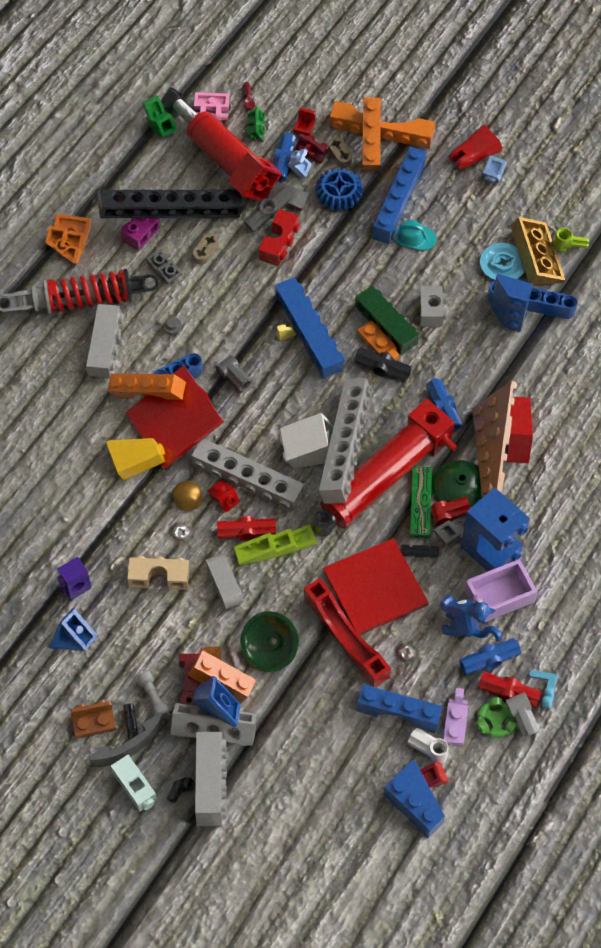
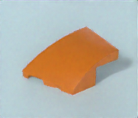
[45,214,92,265]

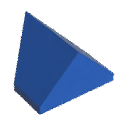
[49,608,98,651]

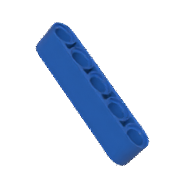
[488,281,578,319]

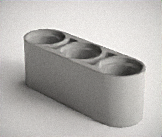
[205,553,244,610]

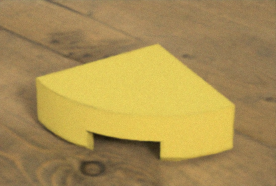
[277,325,296,342]

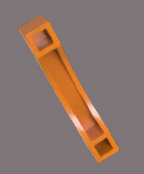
[329,101,436,149]

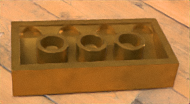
[510,217,565,285]

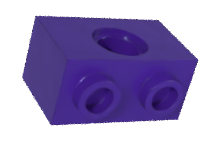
[57,557,91,600]

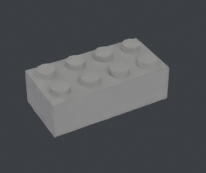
[195,732,227,826]

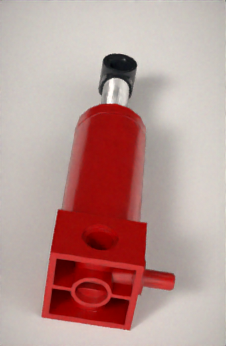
[161,87,282,202]

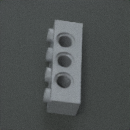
[171,703,257,746]

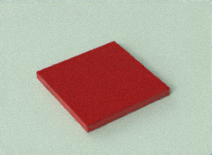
[125,365,224,469]
[323,538,429,635]

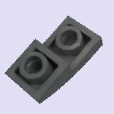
[268,182,309,211]
[146,249,183,284]

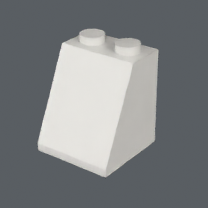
[280,413,334,468]

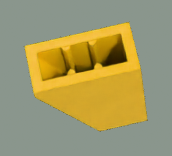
[106,438,165,480]

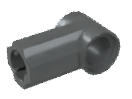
[215,355,252,392]

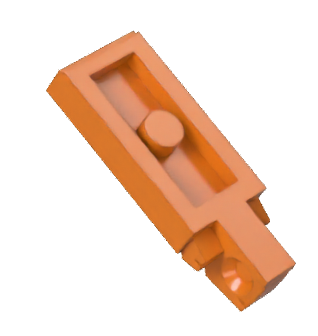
[357,320,400,361]

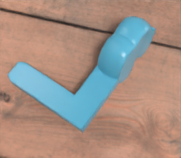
[529,670,558,708]

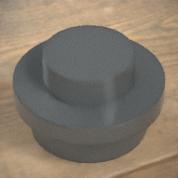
[163,317,182,335]

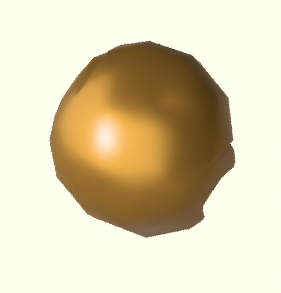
[173,480,203,511]

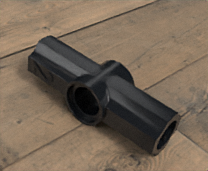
[354,347,412,382]

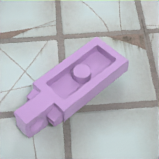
[443,688,468,746]

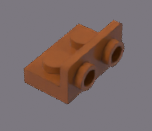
[70,700,116,739]

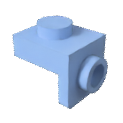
[288,149,312,179]
[482,155,507,183]

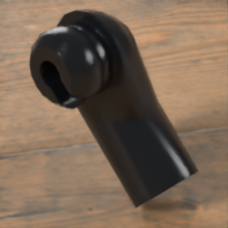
[167,777,195,803]

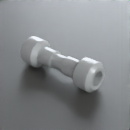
[136,671,170,718]

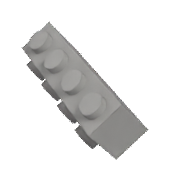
[86,304,124,378]

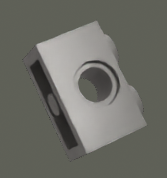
[419,286,447,327]

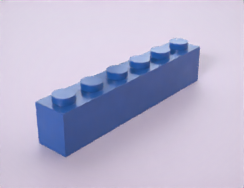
[372,147,426,244]
[275,277,345,378]

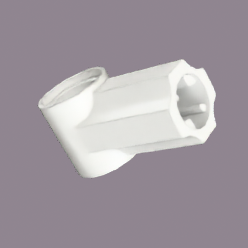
[407,728,448,763]

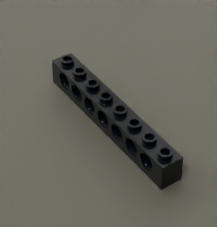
[97,189,243,219]

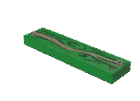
[410,466,432,538]

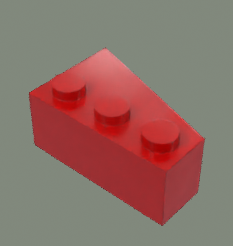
[506,397,533,463]

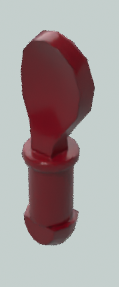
[242,82,255,111]

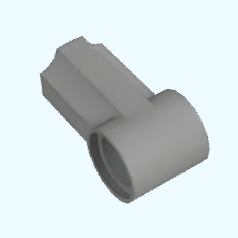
[506,692,539,737]

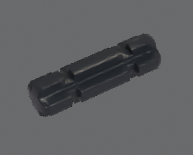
[401,544,439,558]
[123,703,139,741]

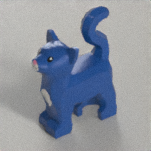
[440,594,501,642]

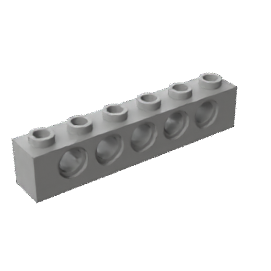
[191,439,304,511]

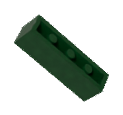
[355,285,419,355]

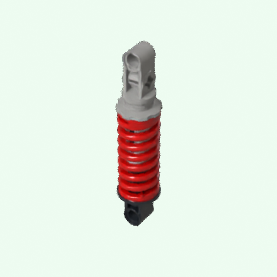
[0,268,158,314]

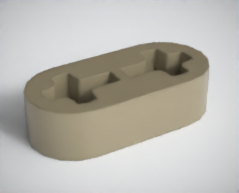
[328,137,352,167]
[193,233,218,265]

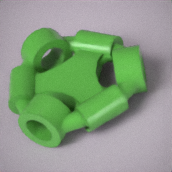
[476,697,518,738]

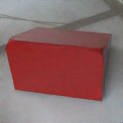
[420,762,448,788]

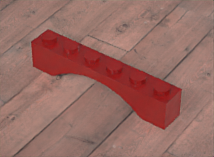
[304,578,391,687]

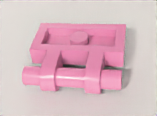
[194,92,229,122]

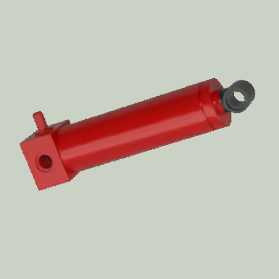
[313,399,457,537]

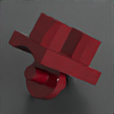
[295,133,329,164]

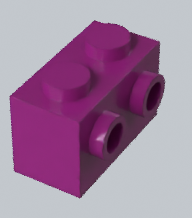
[121,218,161,251]

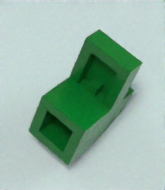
[142,95,177,137]

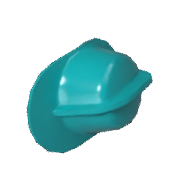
[394,220,436,250]

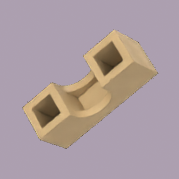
[128,556,190,590]

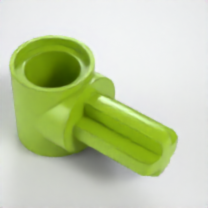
[553,228,589,252]

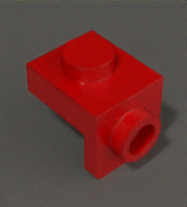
[293,107,316,136]
[207,480,240,512]

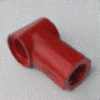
[431,496,471,526]

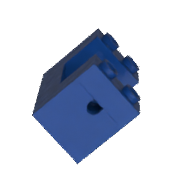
[461,487,530,572]

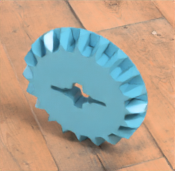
[480,243,525,280]

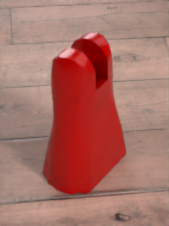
[448,125,502,170]

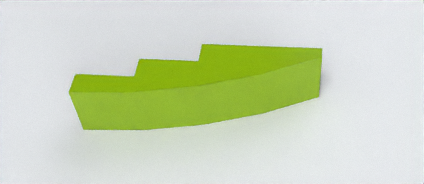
[234,524,318,565]

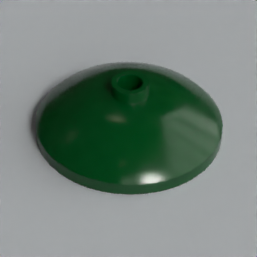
[432,460,482,507]
[240,611,299,672]

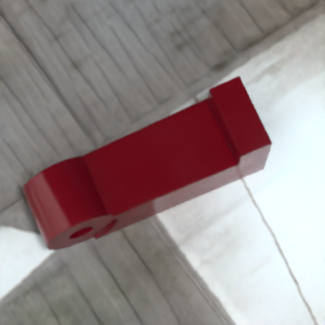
[179,654,199,706]

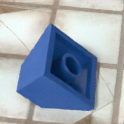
[194,676,241,727]

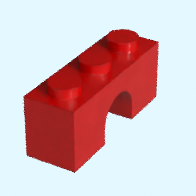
[259,209,301,266]

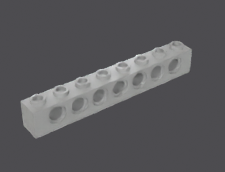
[319,378,372,504]

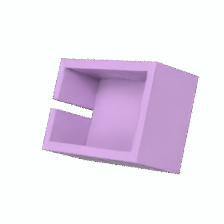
[464,559,537,624]

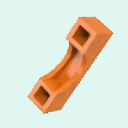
[362,97,381,172]
[107,373,186,400]

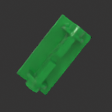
[247,104,266,142]

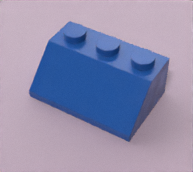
[491,274,533,332]

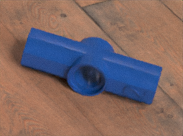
[274,132,296,183]
[426,378,463,433]
[459,638,521,676]

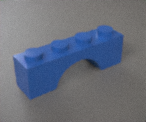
[357,684,442,733]

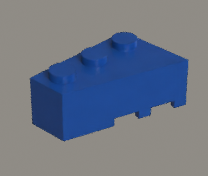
[384,759,445,838]

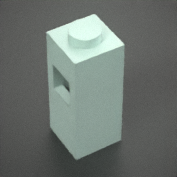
[111,755,157,812]

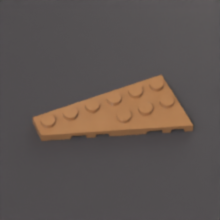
[472,381,517,498]

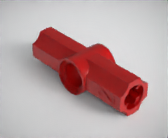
[217,516,276,541]
[478,671,541,709]

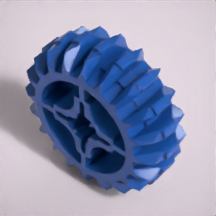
[315,167,363,212]

